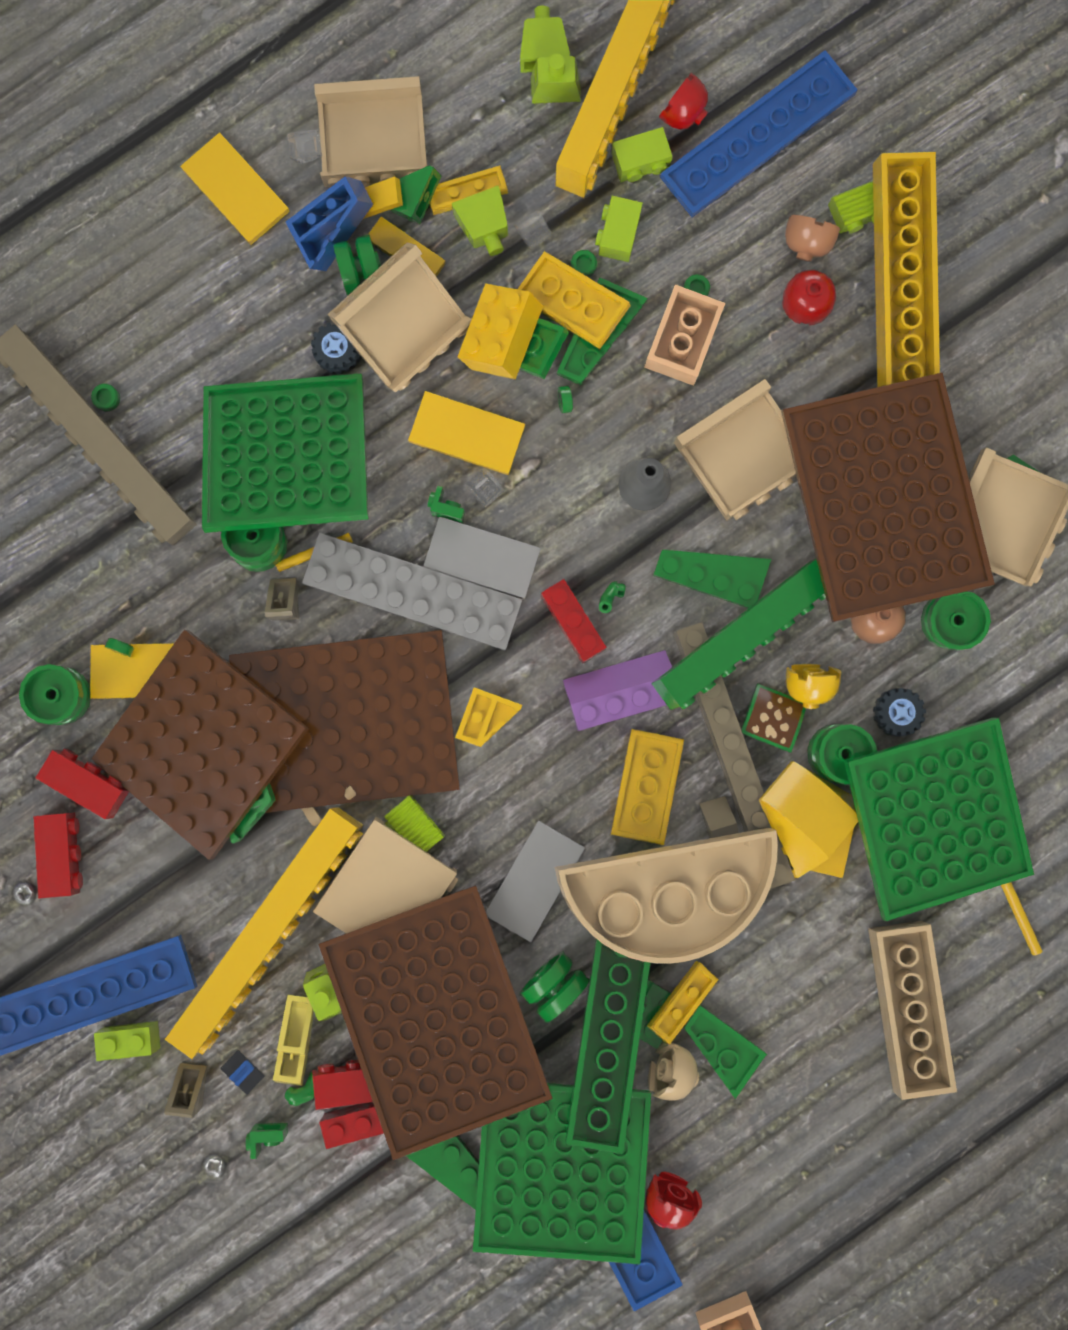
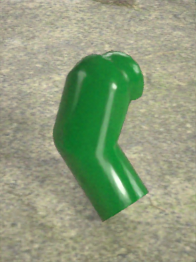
[599,581,626,613]
[285,1072,314,1106]

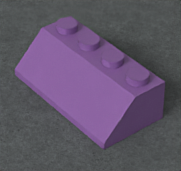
[563,650,672,731]

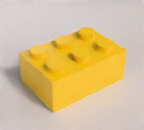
[458,283,543,380]

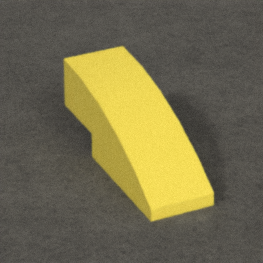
[273,995,314,1086]

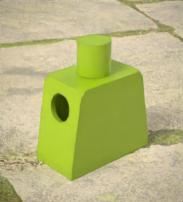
[520,5,570,73]
[531,53,581,104]
[452,185,508,256]
[303,964,342,1021]

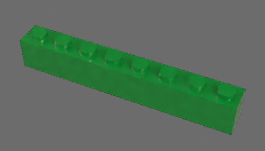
[651,558,826,710]

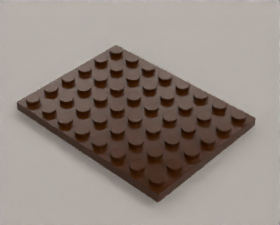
[781,372,995,622]
[229,630,460,813]
[318,885,553,1160]

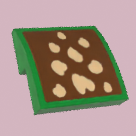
[741,683,806,753]

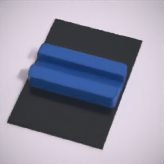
[220,1050,265,1095]

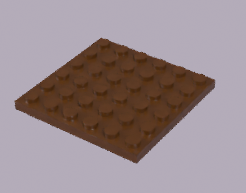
[91,630,309,860]

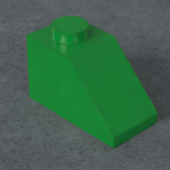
[390,165,442,225]

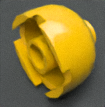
[786,664,841,709]

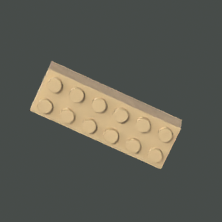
[868,921,957,1100]

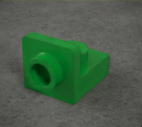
[427,486,465,524]
[246,1123,288,1159]

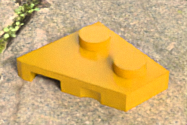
[455,687,522,747]

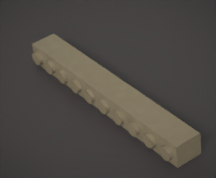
[0,324,197,545]
[673,622,795,889]

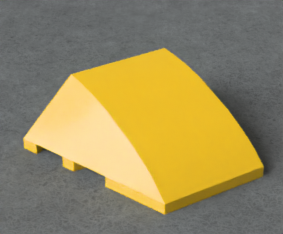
[759,761,858,878]

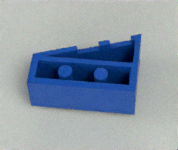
[286,176,373,271]

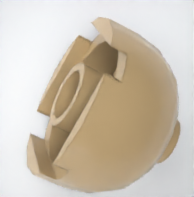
[648,1043,699,1101]

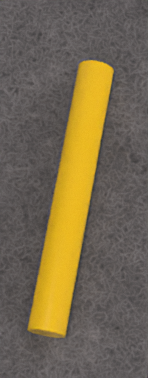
[276,532,353,572]
[1001,882,1043,956]

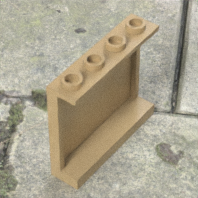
[314,76,427,188]
[327,242,472,393]
[674,379,796,521]
[969,448,1068,586]
[313,817,458,933]

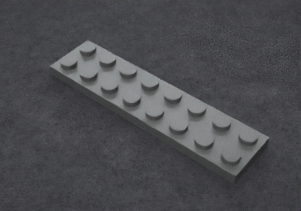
[302,533,522,651]

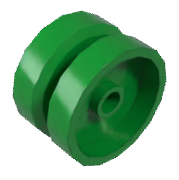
[333,234,381,296]
[221,527,288,572]
[921,591,991,650]
[19,664,91,725]
[807,724,877,785]
[520,951,590,1023]

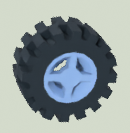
[311,322,360,374]
[873,688,926,736]

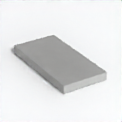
[423,517,541,599]
[486,820,585,942]

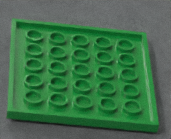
[202,373,369,533]
[844,717,1034,921]
[473,1083,651,1264]

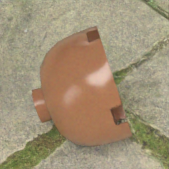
[785,215,840,262]
[851,606,906,644]

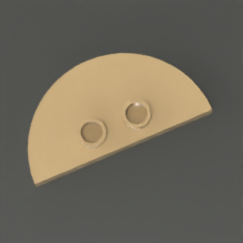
[554,828,778,963]

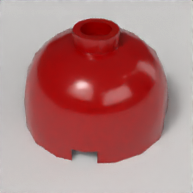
[659,72,708,130]
[782,270,836,325]
[645,1171,702,1229]

